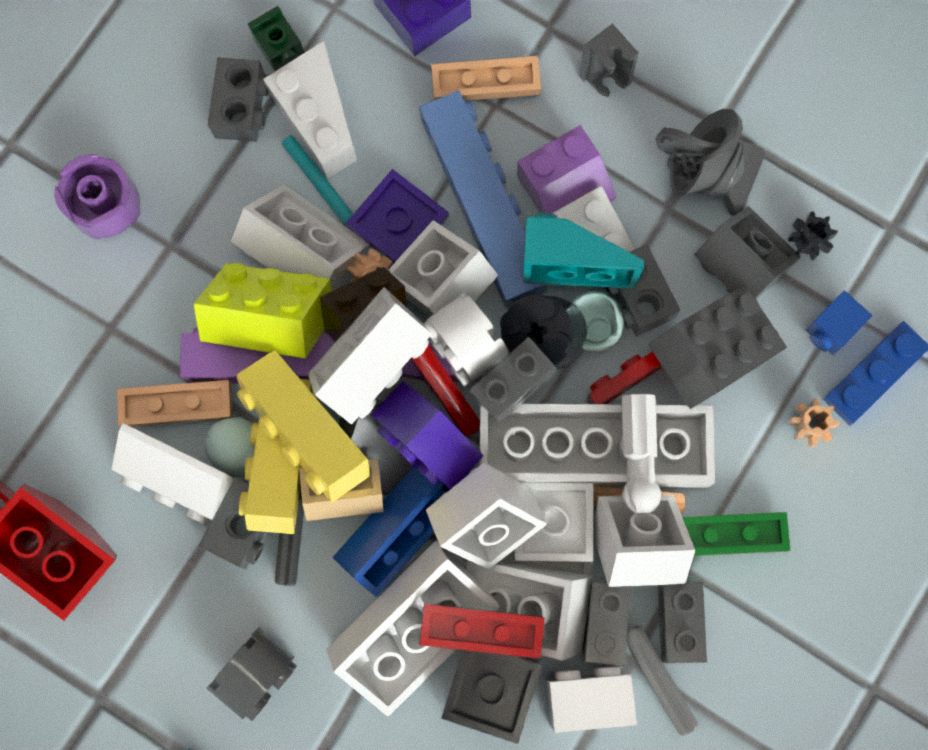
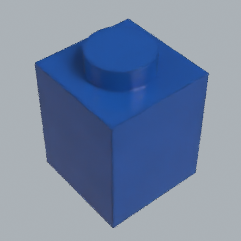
[806,290,873,355]

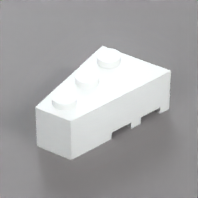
[263,41,357,179]

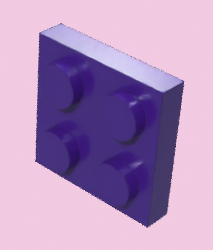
[346,169,449,264]

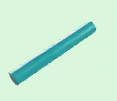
[282,135,353,226]

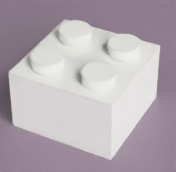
[388,220,498,317]
[426,462,547,570]
[594,495,695,587]
[547,665,637,733]

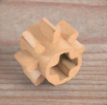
[346,248,392,283]
[788,398,840,447]

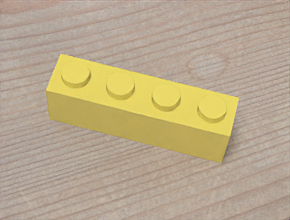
[236,350,370,503]
[239,379,312,534]

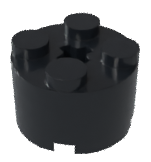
[500,295,587,369]

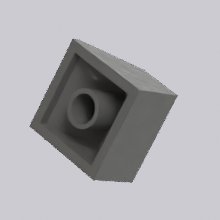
[694,206,801,299]

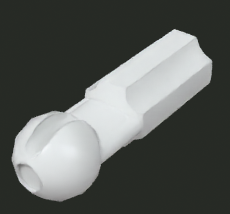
[622,394,662,514]

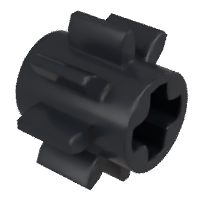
[788,211,838,260]

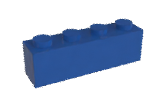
[332,467,470,597]

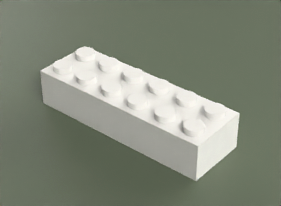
[480,404,715,488]

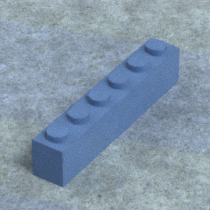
[419,90,548,309]

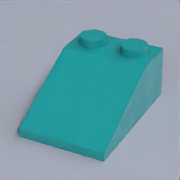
[523,213,644,289]

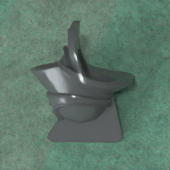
[655,109,765,215]

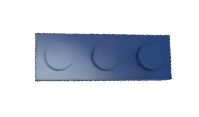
[822,321,928,426]

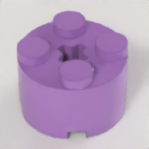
[54,154,140,239]

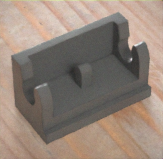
[579,23,639,97]

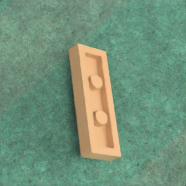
[431,56,541,101]
[117,380,233,427]

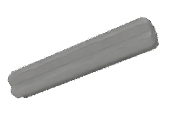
[627,626,698,736]

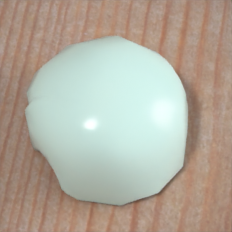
[572,291,624,352]
[205,417,255,477]

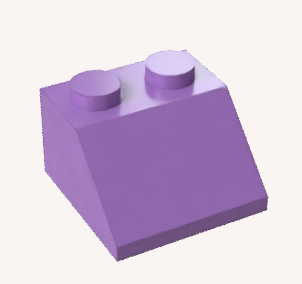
[517,125,617,213]

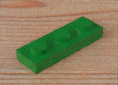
[682,512,791,556]

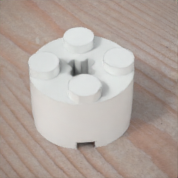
[423,293,509,386]

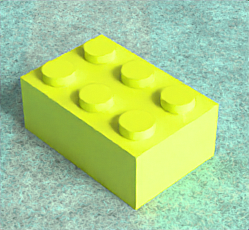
[193,263,331,358]

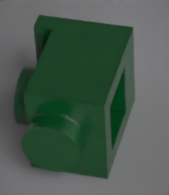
[248,6,304,71]

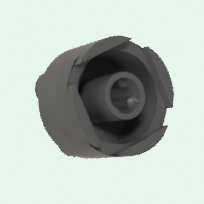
[206,627,297,721]

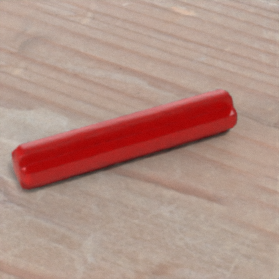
[410,345,480,436]

